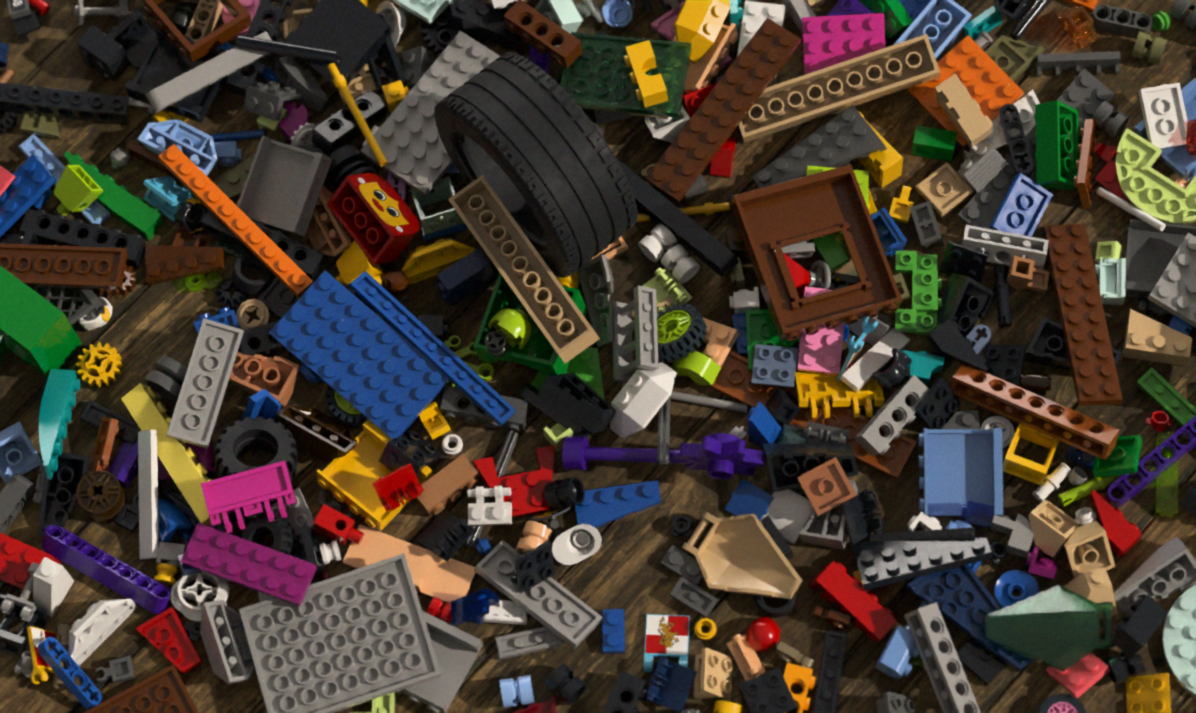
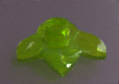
[185,271,222,292]

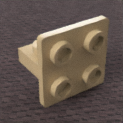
[694,648,733,700]

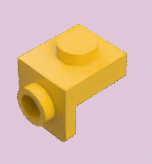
[419,402,451,440]

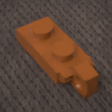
[92,417,119,472]

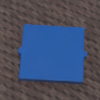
[725,479,774,521]

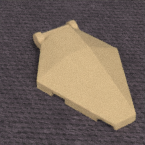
[682,511,802,599]

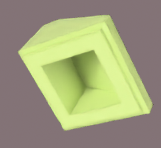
[1095,241,1123,263]

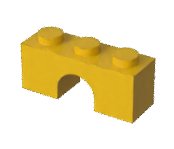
[624,40,668,108]

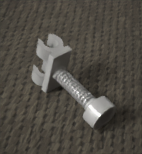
[1,563,40,622]

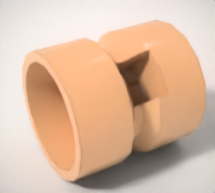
[516,521,552,555]

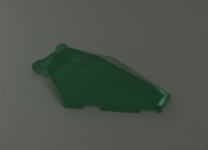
[984,584,1116,672]

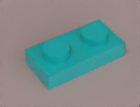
[963,5,1003,40]

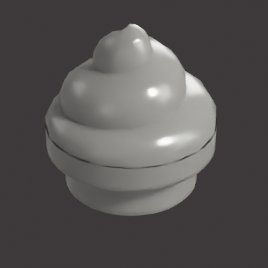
[110,147,131,169]

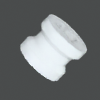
[319,540,342,565]

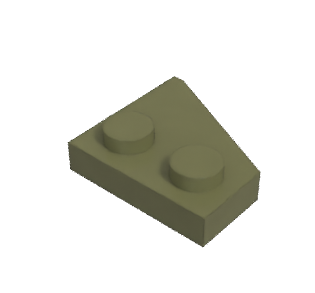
[20,114,60,139]

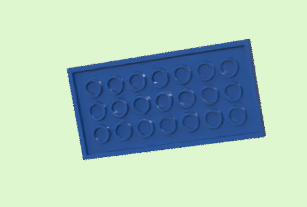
[269,271,450,439]

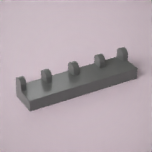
[1036,51,1121,77]

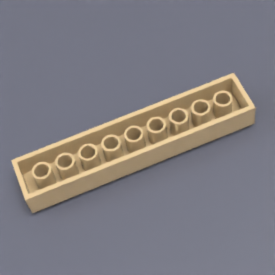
[739,34,940,143]
[448,175,600,363]

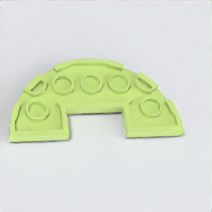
[1116,128,1196,224]

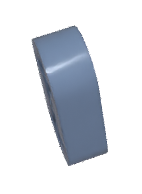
[967,324,991,354]

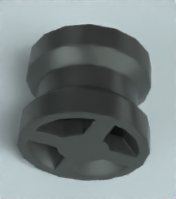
[485,331,509,357]

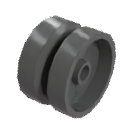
[144,355,187,404]

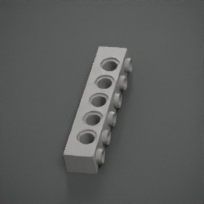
[904,603,981,713]

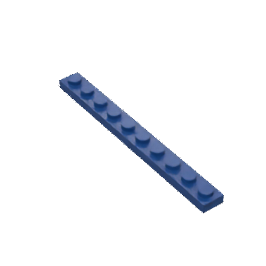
[350,271,516,427]

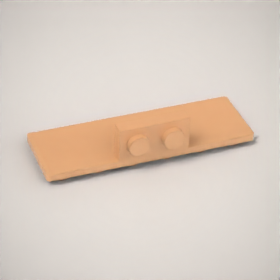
[343,525,476,608]

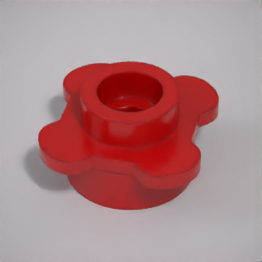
[1146,411,1172,433]

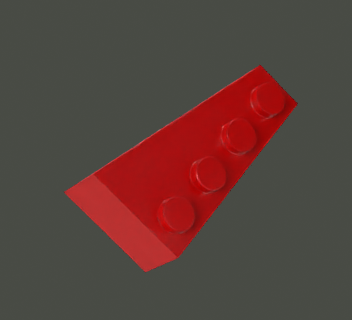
[808,561,898,643]

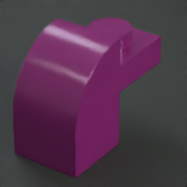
[278,100,310,143]

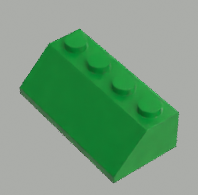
[1034,100,1079,190]

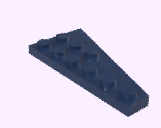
[905,565,1037,671]

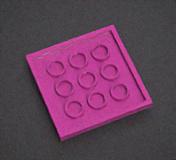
[802,13,886,75]

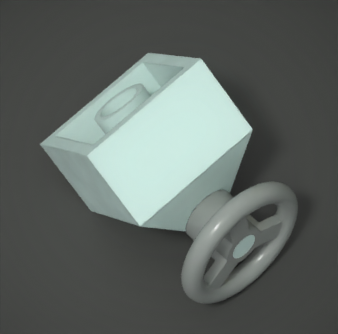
[535,0,603,46]

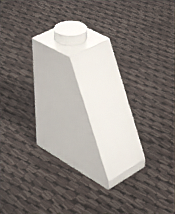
[33,557,74,617]

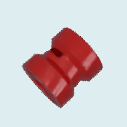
[427,597,455,623]

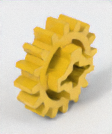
[76,342,123,388]

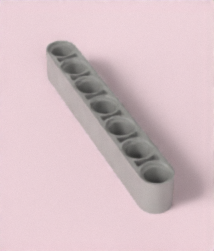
[145,31,272,113]

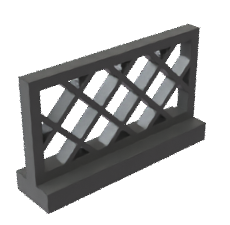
[29,245,104,325]

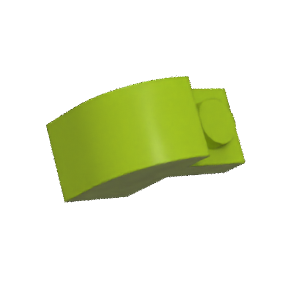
[671,351,721,385]

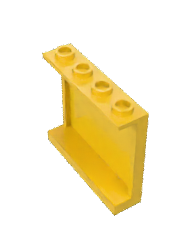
[316,419,432,531]

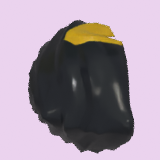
[174,198,208,233]

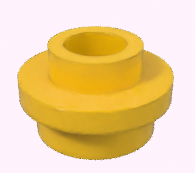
[694,618,716,640]

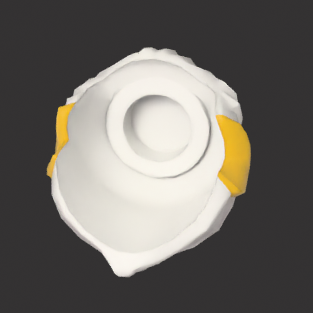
[78,297,112,331]

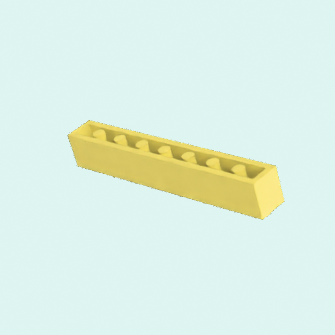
[121,383,231,528]

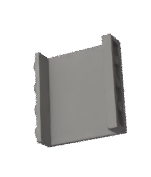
[395,611,483,713]

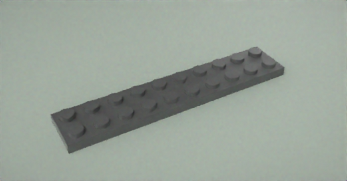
[957,69,1116,230]

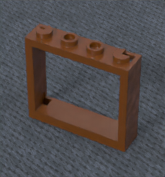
[143,0,251,63]

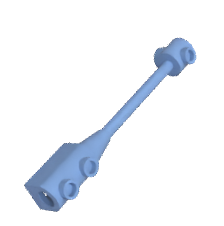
[875,520,977,679]

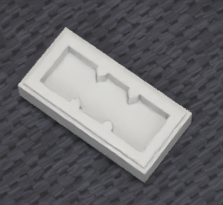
[483,599,527,625]

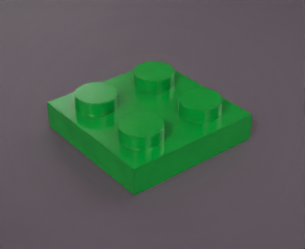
[1092,435,1142,477]

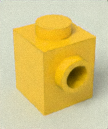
[382,80,409,114]

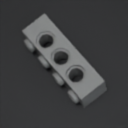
[961,225,1049,270]
[854,375,929,456]

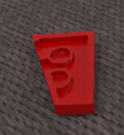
[135,606,203,674]

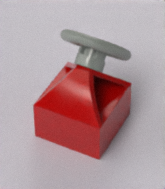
[762,253,831,304]

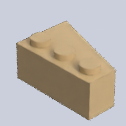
[1122,309,1192,366]

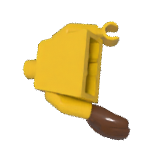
[335,240,409,294]

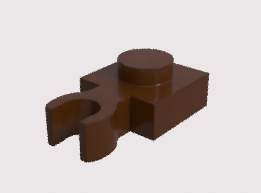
[813,606,851,630]

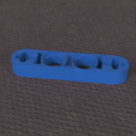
[38,637,102,709]

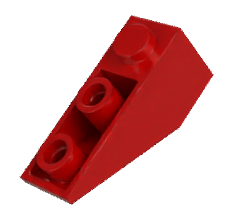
[1089,490,1142,558]

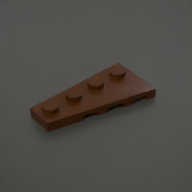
[145,245,224,285]

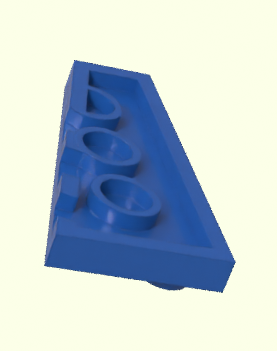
[575,481,661,528]

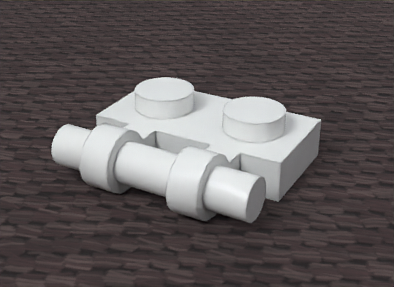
[468,486,512,526]

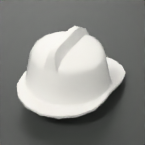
[376,2,406,47]
[552,524,602,565]

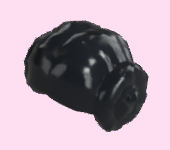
[872,348,912,390]

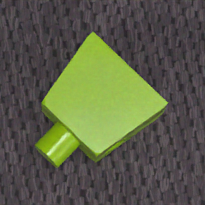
[54,165,104,216]

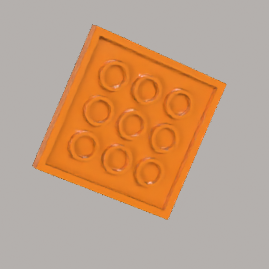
[907,35,1024,148]

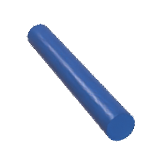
[210,129,265,142]

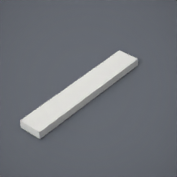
[138,430,159,560]

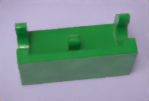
[911,125,957,162]

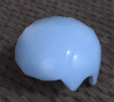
[601,0,634,29]

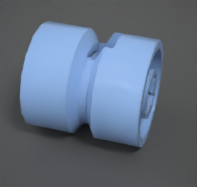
[500,675,535,708]

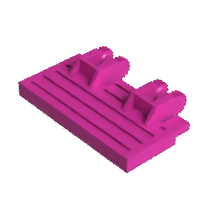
[201,461,296,533]

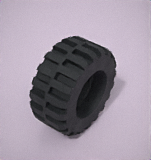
[215,416,297,482]

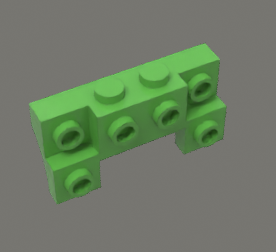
[895,251,942,337]

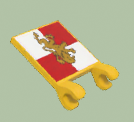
[27,626,61,690]

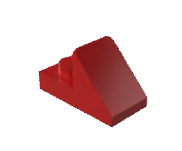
[710,137,736,178]

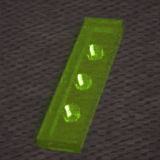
[1155,431,1179,516]

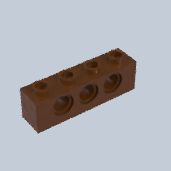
[504,0,583,68]

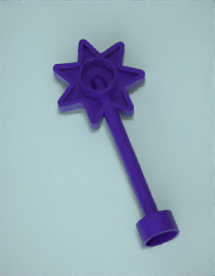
[562,433,765,479]

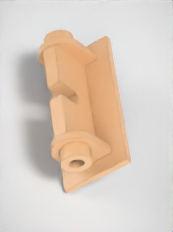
[726,634,766,681]

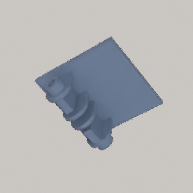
[751,344,798,388]

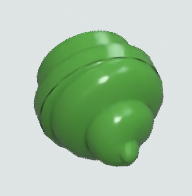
[1151,11,1171,32]

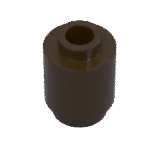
[1020,372,1051,395]

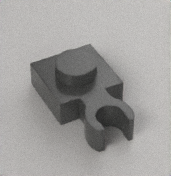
[95,656,136,684]

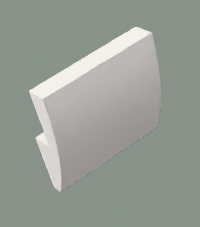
[760,489,815,545]

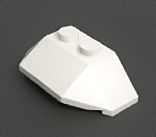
[610,362,677,439]
[68,599,138,666]

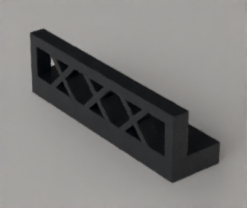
[367,14,407,92]

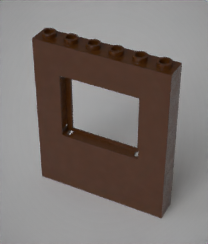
[730,164,903,341]

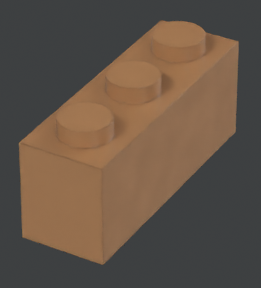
[415,453,481,517]

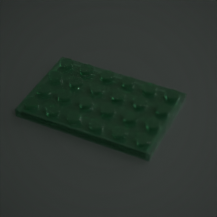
[560,32,692,118]

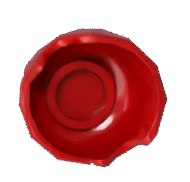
[746,617,781,652]

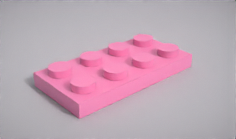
[797,287,844,375]

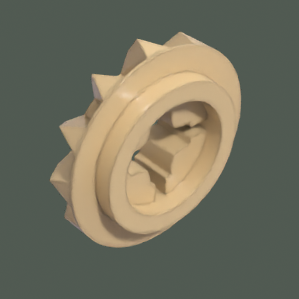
[236,299,270,330]

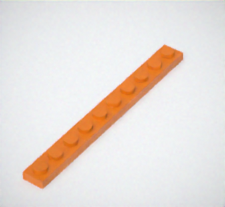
[158,144,313,297]

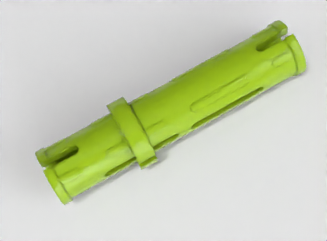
[1058,475,1121,507]

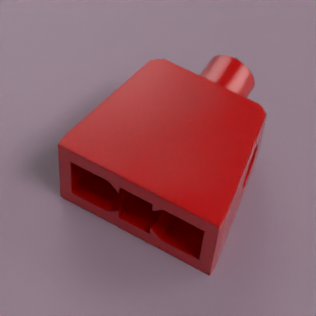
[314,504,364,546]

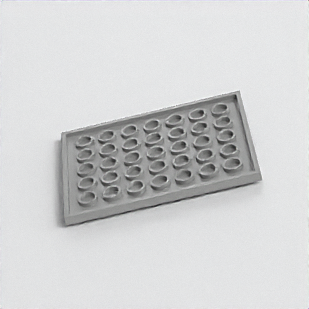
[239,553,442,713]

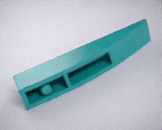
[38,369,80,480]

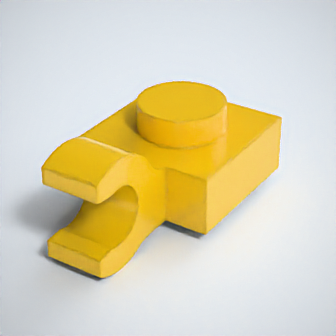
[889,185,914,224]

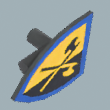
[529,505,571,538]

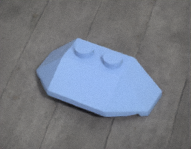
[138,119,218,176]

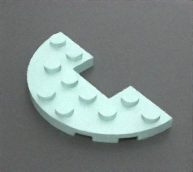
[1162,585,1196,697]

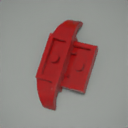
[1092,142,1130,203]

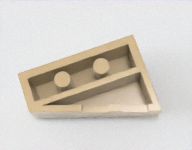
[935,74,993,147]

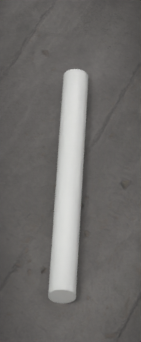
[1096,187,1166,231]

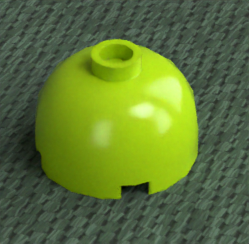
[488,309,532,349]

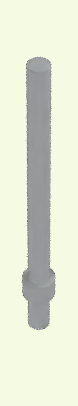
[622,382,748,413]

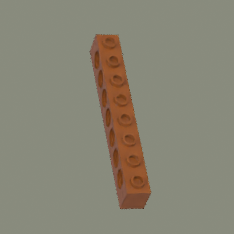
[950,363,1119,460]

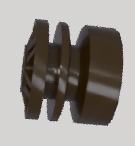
[76,470,128,524]

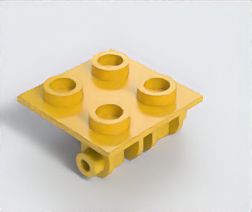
[1126,673,1171,713]

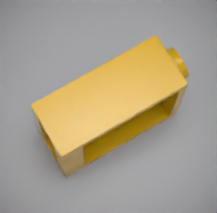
[1003,423,1059,486]

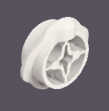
[170,572,230,622]

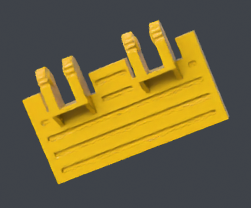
[795,372,884,418]

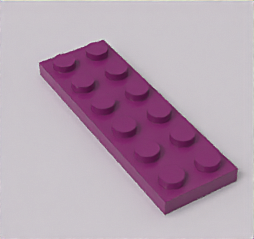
[181,523,317,607]

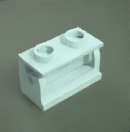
[1094,257,1126,305]

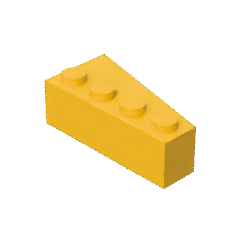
[857,111,903,189]

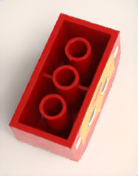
[327,173,420,265]

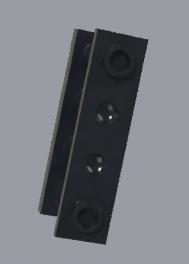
[0,593,46,658]

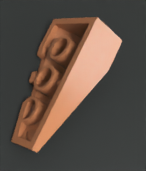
[229,352,300,409]

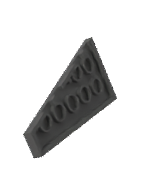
[752,104,887,188]

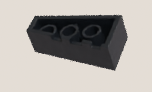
[763,443,858,492]

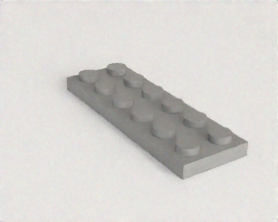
[166,318,244,449]
[474,540,603,649]

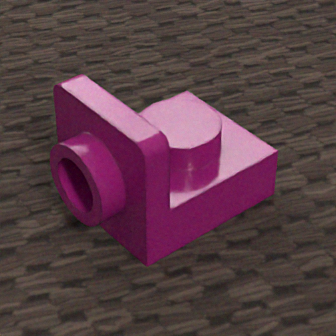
[1026,546,1057,579]

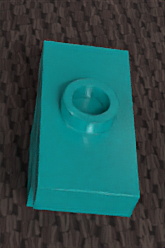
[903,350,945,386]

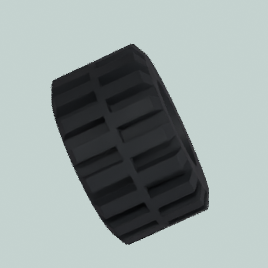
[239,514,298,557]

